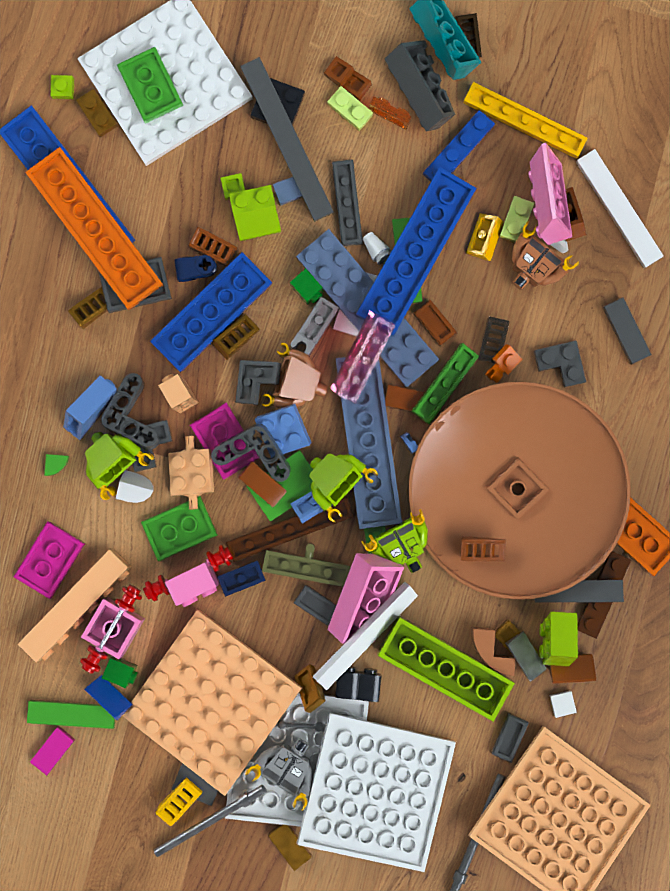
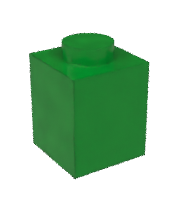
[290,268,323,305]
[102,656,138,688]

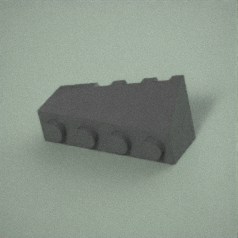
[384,40,455,132]

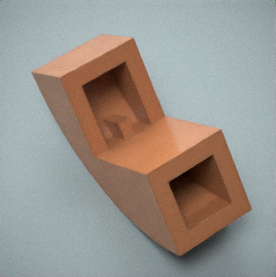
[471,627,515,676]

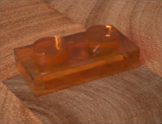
[369,97,411,130]

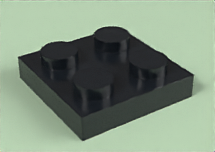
[250,78,305,126]

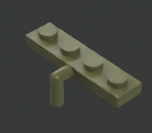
[262,543,351,587]

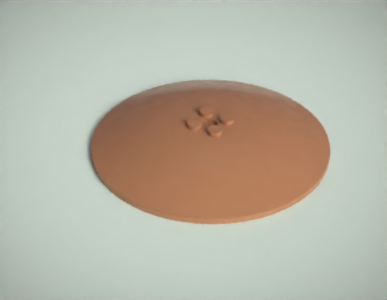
[409,382,631,599]

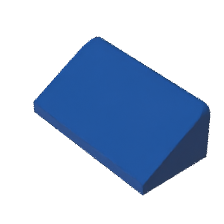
[84,675,133,721]

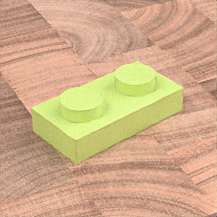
[327,86,373,131]
[499,196,534,243]

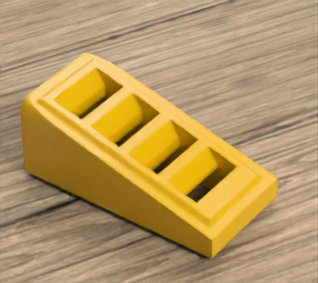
[155,777,203,826]

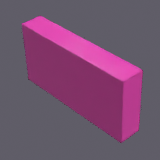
[30,726,75,776]

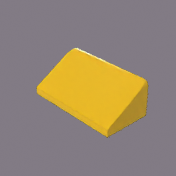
[466,213,504,261]

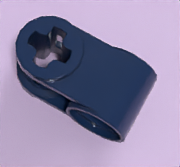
[174,255,217,282]

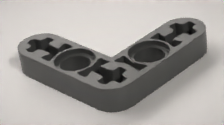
[101,373,160,450]
[211,424,291,482]

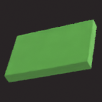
[117,47,184,124]
[246,450,313,522]
[141,496,218,562]

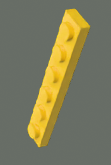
[463,82,588,159]

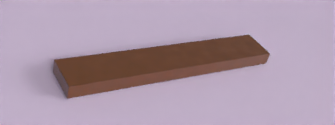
[226,497,354,562]

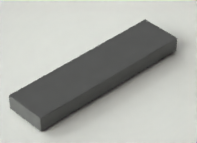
[332,160,363,247]
[535,580,624,603]

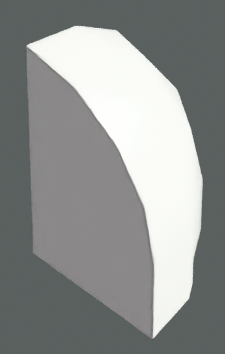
[116,470,153,503]

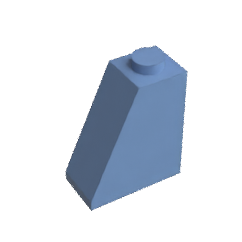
[63,376,117,440]

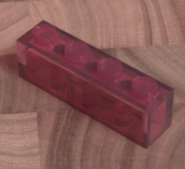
[331,311,396,403]

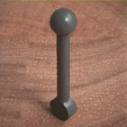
[277,720,323,732]

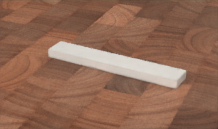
[576,149,663,268]
[313,582,418,690]

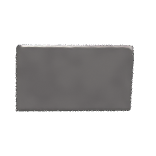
[505,631,547,682]

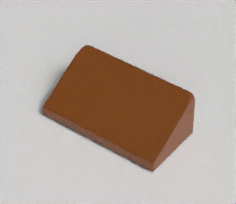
[549,654,596,684]

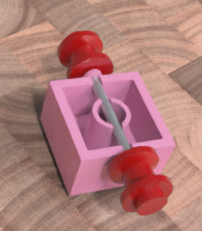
[143,545,233,607]
[80,584,145,674]

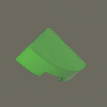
[44,454,69,476]

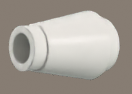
[362,232,391,265]

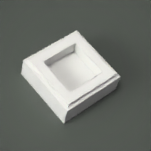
[549,690,577,718]

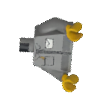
[245,738,313,811]

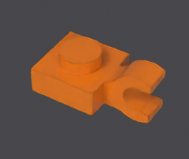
[485,344,522,383]

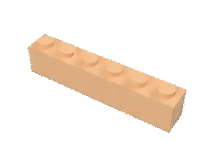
[18,549,131,663]

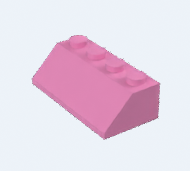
[528,143,572,245]
[327,553,404,644]

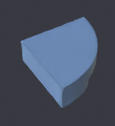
[400,432,418,454]

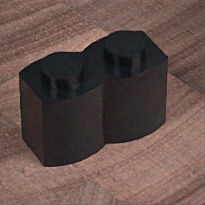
[335,666,381,702]

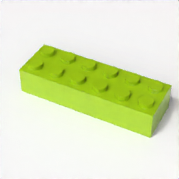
[377,616,515,722]

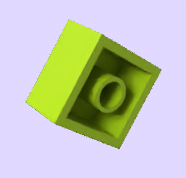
[539,612,578,666]

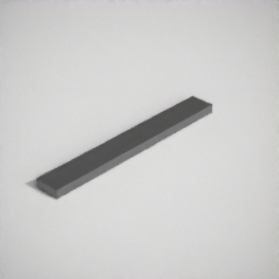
[240,57,334,222]

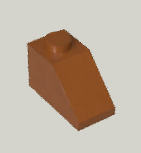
[565,187,587,241]

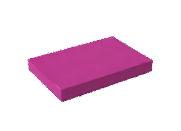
[190,403,260,480]
[14,521,85,599]

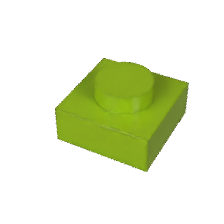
[51,75,74,99]
[221,173,245,200]

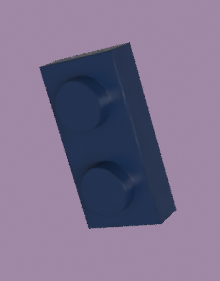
[218,560,266,597]

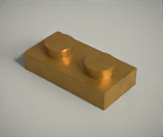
[76,89,118,137]

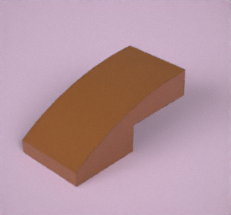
[324,56,372,101]
[238,461,287,507]

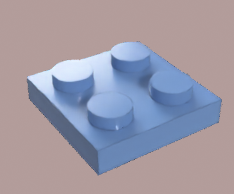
[254,404,312,458]

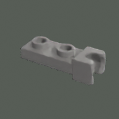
[290,297,339,357]

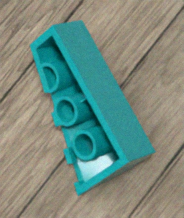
[409,0,482,80]

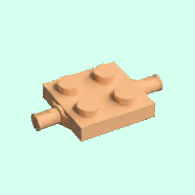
[168,436,214,510]

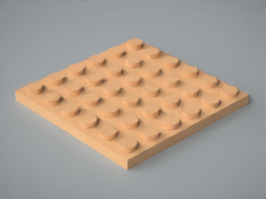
[122,609,303,796]
[468,726,651,891]

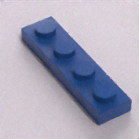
[423,110,495,181]

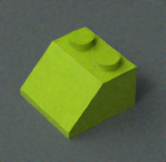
[229,185,281,241]

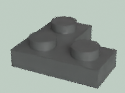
[534,341,586,388]
[235,360,281,405]
[125,420,173,472]

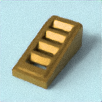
[68,287,108,329]
[213,314,260,360]

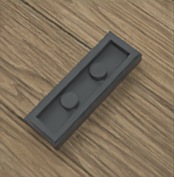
[603,297,652,364]

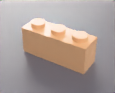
[158,374,199,413]

